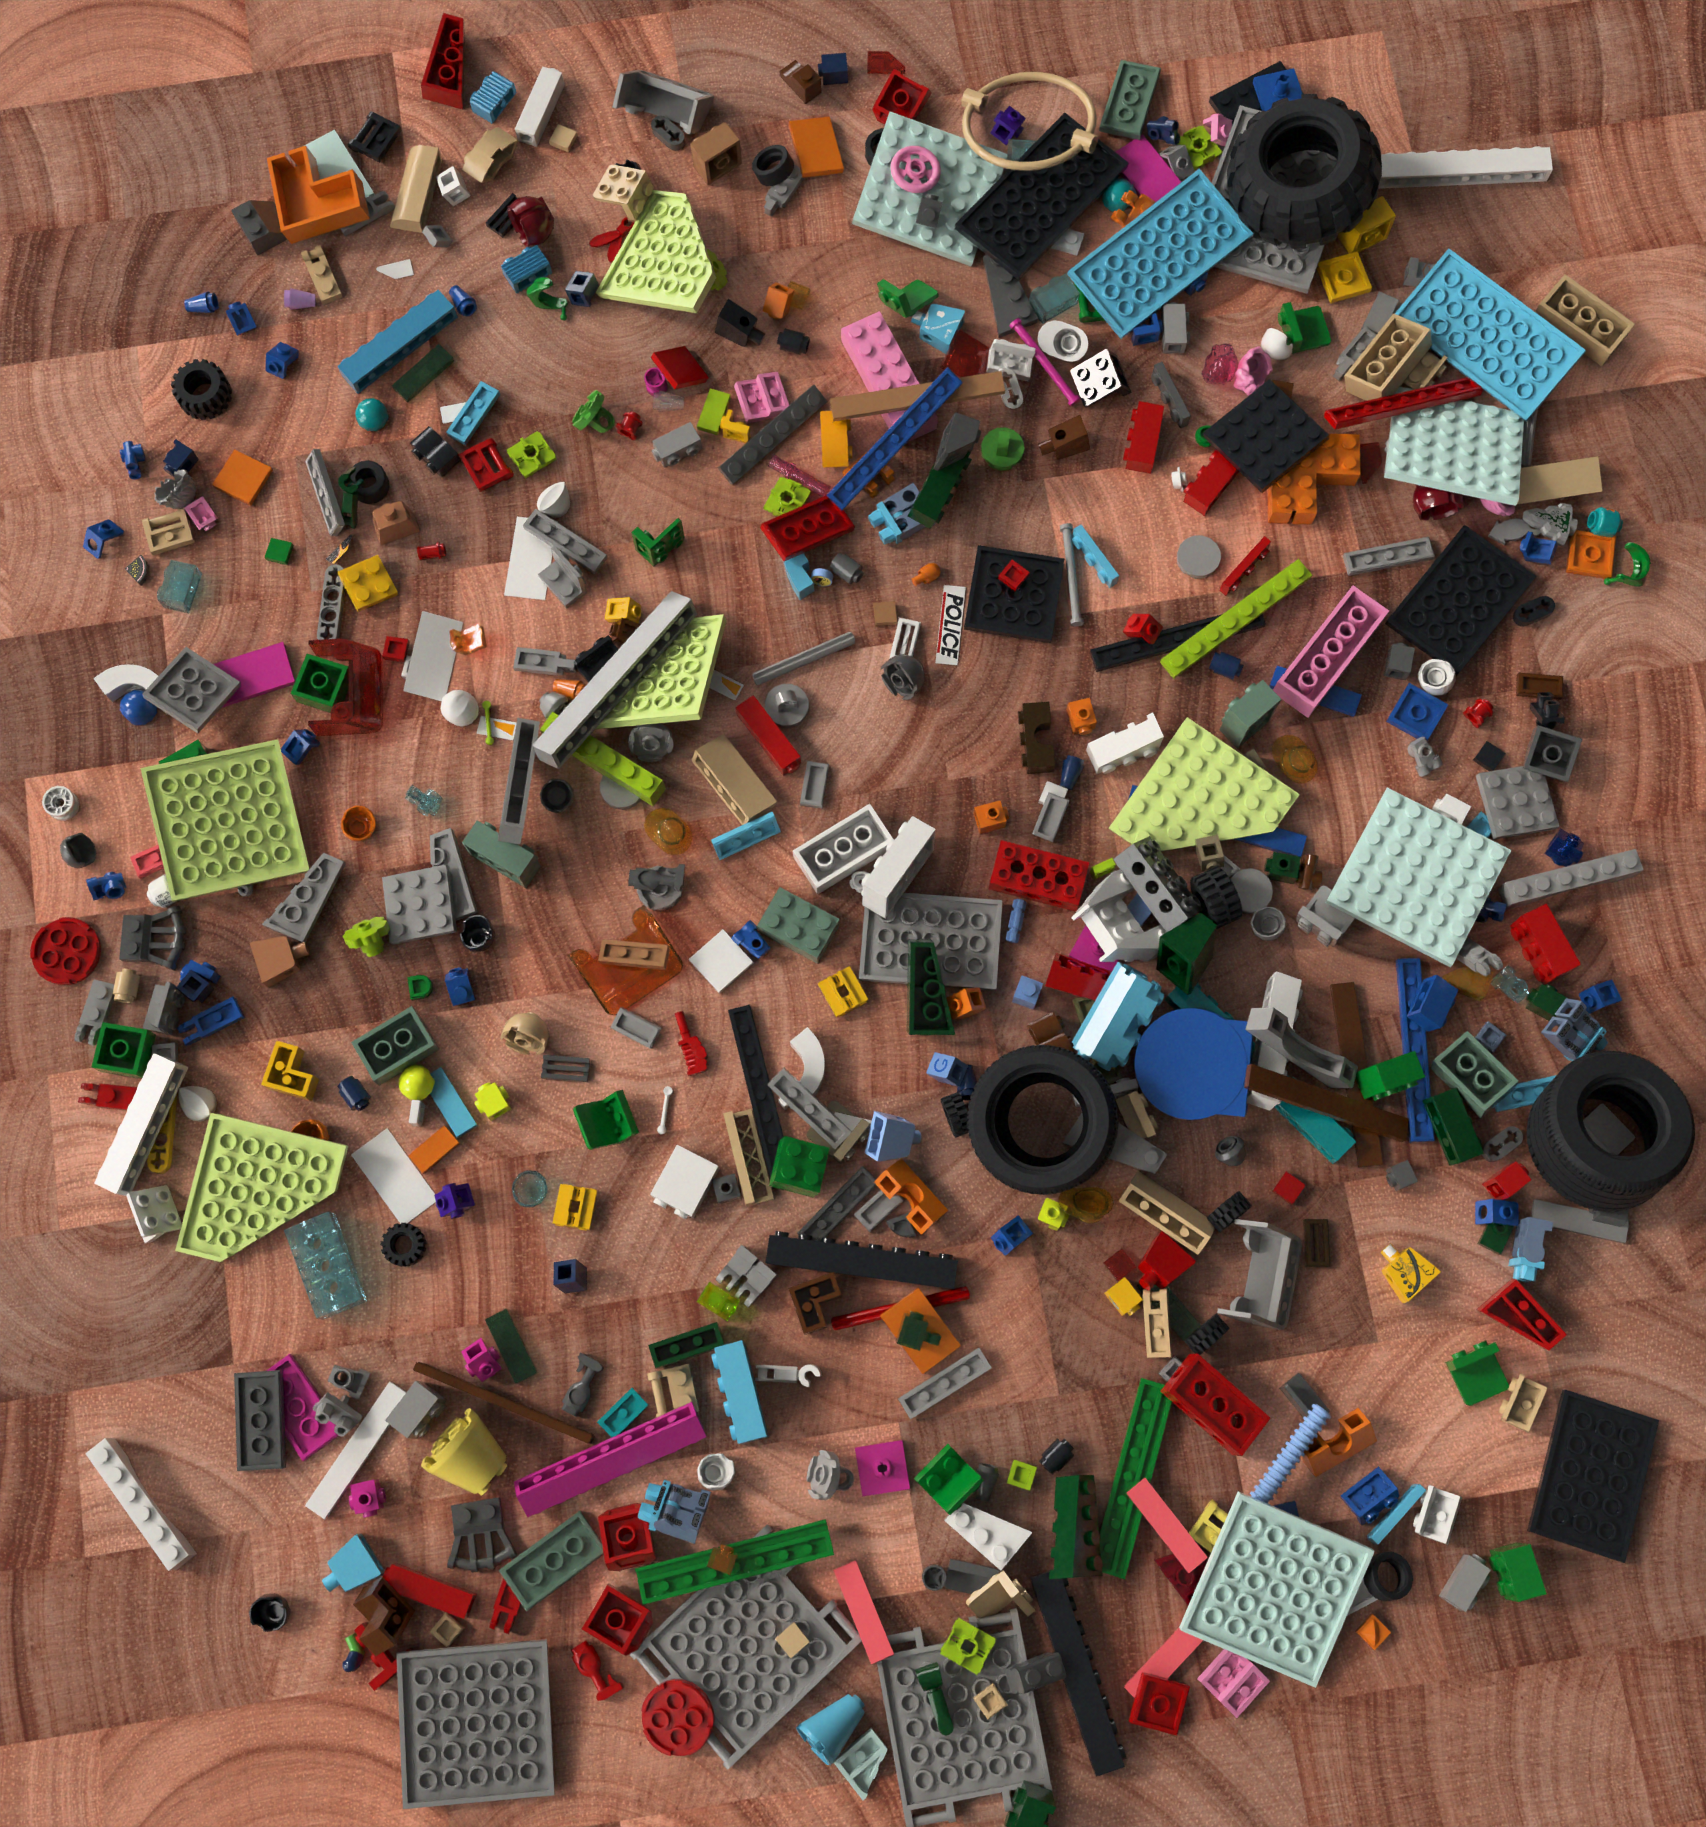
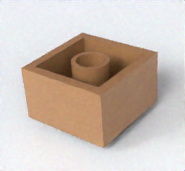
[690,122,742,185]

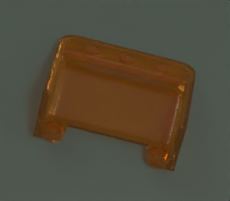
[567,905,683,1015]

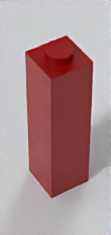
[735,695,801,776]
[382,1563,477,1619]

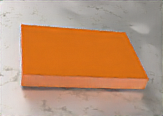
[789,116,844,178]
[880,1287,961,1374]

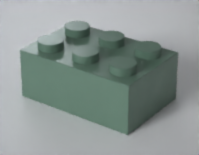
[1219,680,1281,749]
[462,820,541,888]
[757,887,840,964]
[351,1006,440,1086]
[1430,1031,1518,1118]

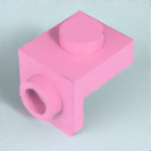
[1203,114,1232,147]
[184,496,218,531]

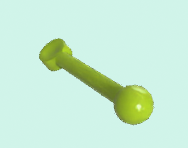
[482,701,494,745]

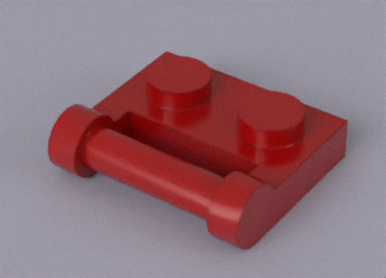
[458,438,514,492]

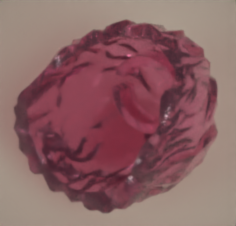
[1201,343,1238,385]

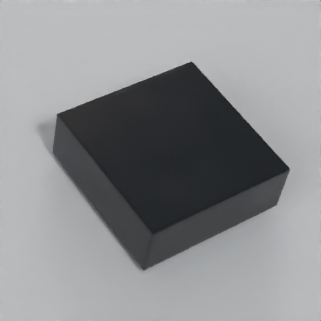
[1473,741,1506,771]

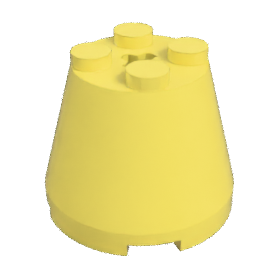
[421,1408,507,1496]

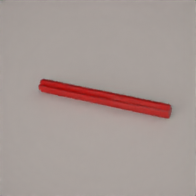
[831,1286,970,1331]

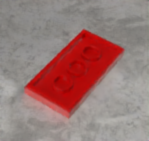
[760,496,855,562]

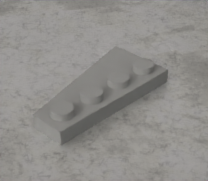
[430,828,478,921]
[262,853,346,943]
[1063,1113,1167,1174]

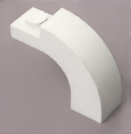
[93,664,167,715]
[778,1027,825,1110]

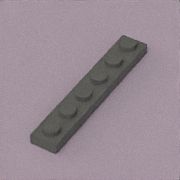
[718,385,828,485]

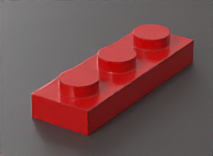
[1219,536,1271,596]

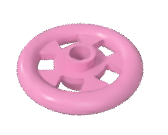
[891,146,941,193]

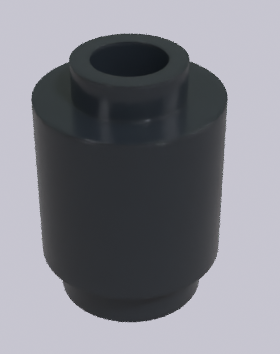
[777,328,810,355]
[1039,1439,1074,1475]

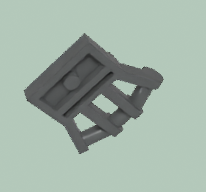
[119,906,187,971]
[447,1497,518,1573]

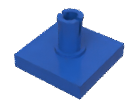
[1253,68,1303,111]

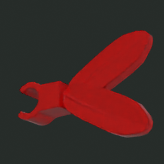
[589,217,634,263]

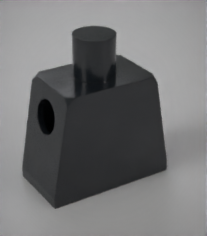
[715,299,766,347]

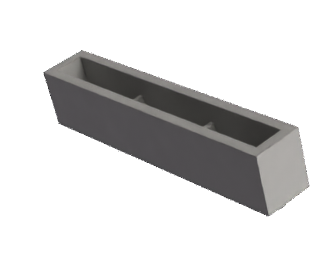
[497,718,540,844]

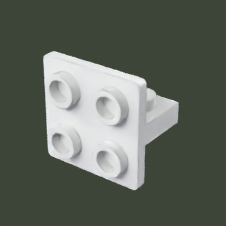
[126,1185,182,1243]

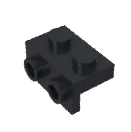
[574,635,619,683]

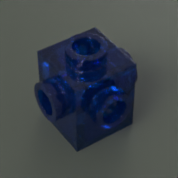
[1544,828,1584,867]

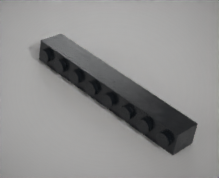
[766,1231,958,1289]
[1030,1569,1127,1777]

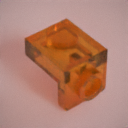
[449,625,487,656]

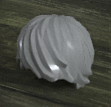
[154,470,196,509]

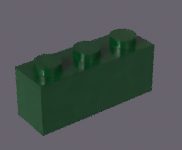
[1422,1088,1484,1166]
[648,1322,725,1369]

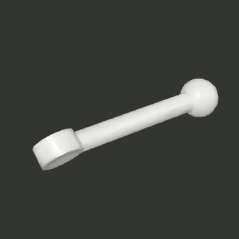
[657,1086,673,1134]

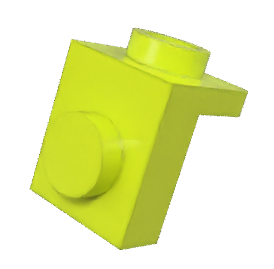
[1038,1198,1069,1231]

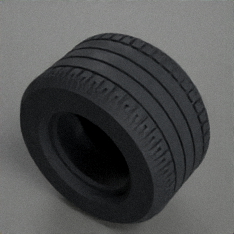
[967,1045,1119,1195]
[1526,1051,1695,1212]

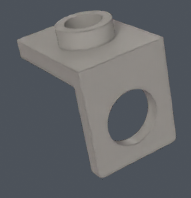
[1158,145,1195,181]

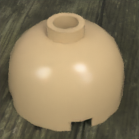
[501,1012,549,1055]

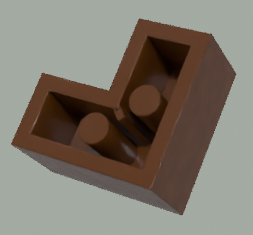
[788,1272,842,1335]
[353,1577,415,1656]

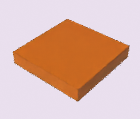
[212,449,273,506]
[1566,530,1616,579]

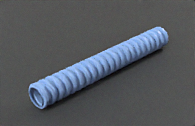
[1250,1404,1331,1505]

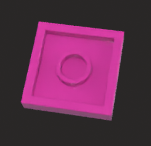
[1068,925,1119,971]
[855,1440,910,1497]

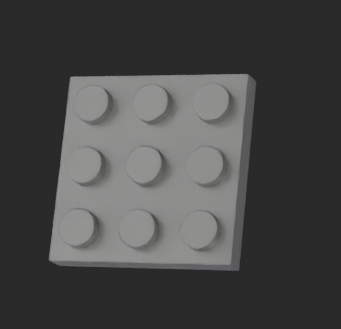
[143,647,241,733]
[1476,766,1560,840]
[382,864,457,945]

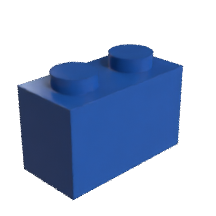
[1407,975,1458,1032]

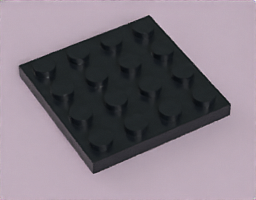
[1203,379,1329,493]
[964,545,1065,643]

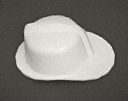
[1038,320,1089,362]

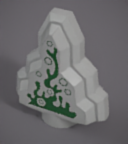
[1522,503,1578,547]

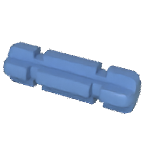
[1005,899,1027,943]

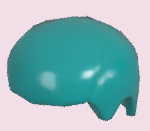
[1102,178,1136,212]
[355,398,389,431]

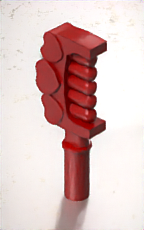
[675,1011,708,1076]

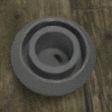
[1215,1136,1246,1166]

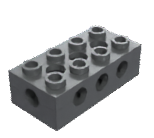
[1113,836,1203,932]

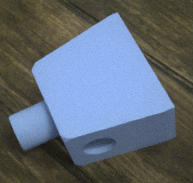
[865,1111,921,1161]

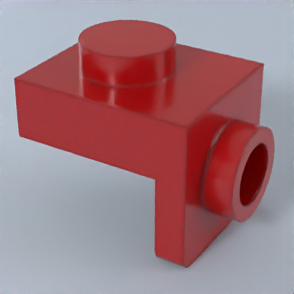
[1123,614,1163,644]

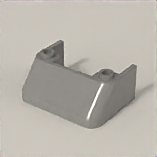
[612,70,714,134]
[1217,1219,1302,1330]

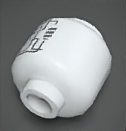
[147,874,177,908]

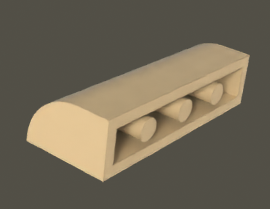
[390,145,442,233]
[1517,456,1603,504]
[691,734,777,825]
[1119,1171,1215,1255]

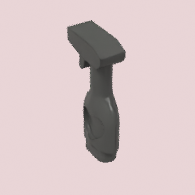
[628,864,686,891]
[561,1353,603,1417]

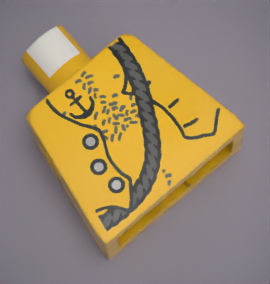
[1380,1243,1441,1303]

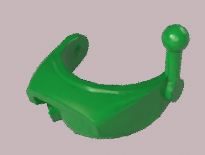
[526,277,568,321]
[1604,542,1651,587]

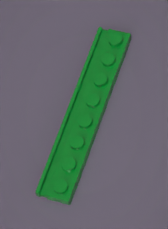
[1099,1378,1172,1579]
[635,1519,834,1605]

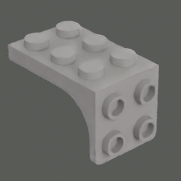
[1296,886,1355,947]

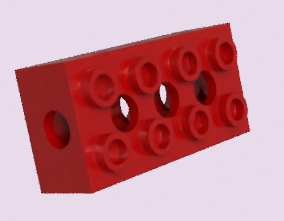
[988,840,1089,912]
[1160,1354,1271,1456]

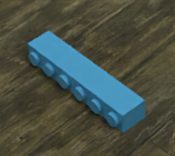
[337,290,458,394]

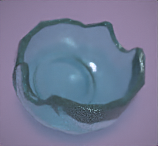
[512,1170,547,1208]

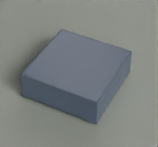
[1474,1021,1507,1054]

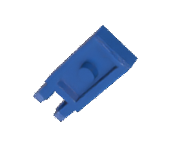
[177,996,245,1046]

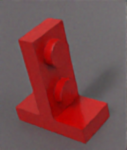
[354,1622,414,1691]

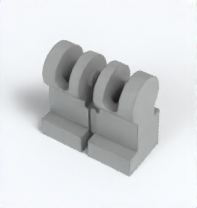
[716,1245,778,1308]

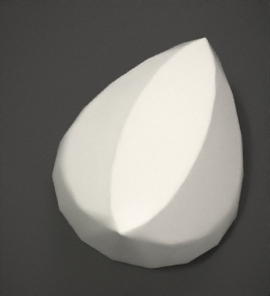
[537,482,570,518]
[179,1086,217,1122]

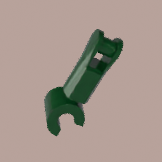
[338,467,364,529]
[915,1662,954,1736]

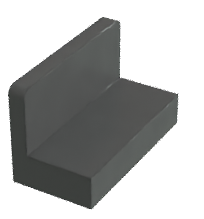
[1279,1373,1330,1417]
[945,1558,999,1594]

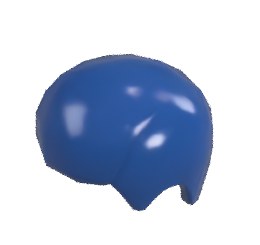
[120,690,157,725]

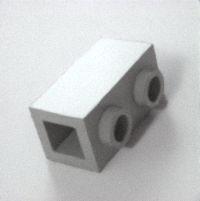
[1161,302,1190,353]
[651,422,702,468]
[1439,1554,1491,1612]

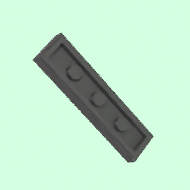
[797,1166,877,1242]

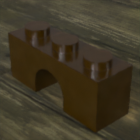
[1018,702,1055,774]

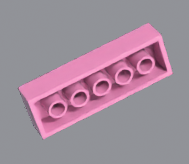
[841,311,938,442]
[1273,586,1389,718]

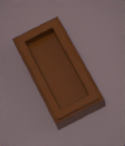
[1516,672,1563,700]

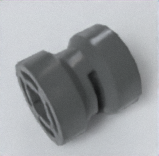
[922,1564,947,1591]

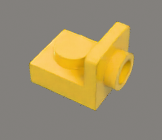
[720,409,751,443]
[605,597,642,623]

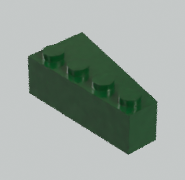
[908,451,972,529]
[906,939,955,1035]
[1049,1475,1103,1579]
[1004,1780,1056,1827]

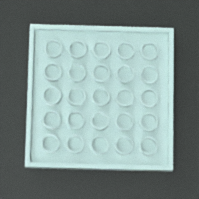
[852,112,1008,266]
[1384,387,1524,506]
[1325,787,1511,968]
[1179,1491,1375,1688]

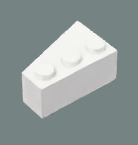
[1086,713,1164,774]
[944,1503,1032,1570]

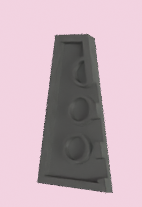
[983,255,1038,338]

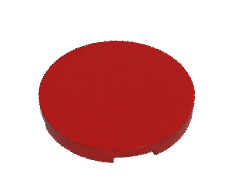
[30,917,101,985]
[641,1679,715,1756]

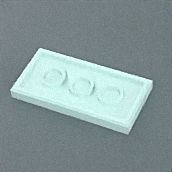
[304,130,375,198]

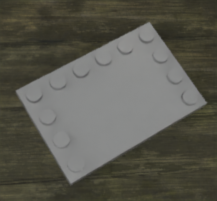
[859,893,1002,991]

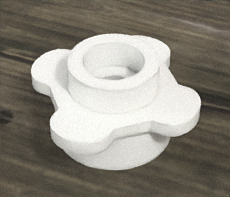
[1172,467,1187,492]

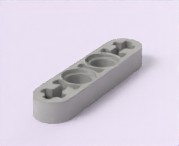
[317,564,346,648]

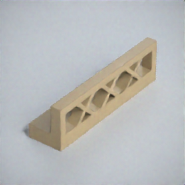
[723,1109,774,1207]

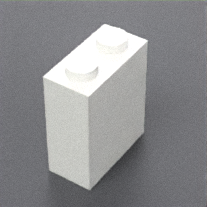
[650,1145,720,1219]

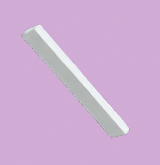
[305,1381,406,1519]

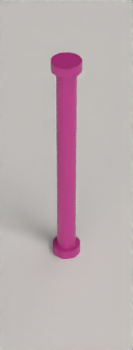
[1009,318,1081,407]

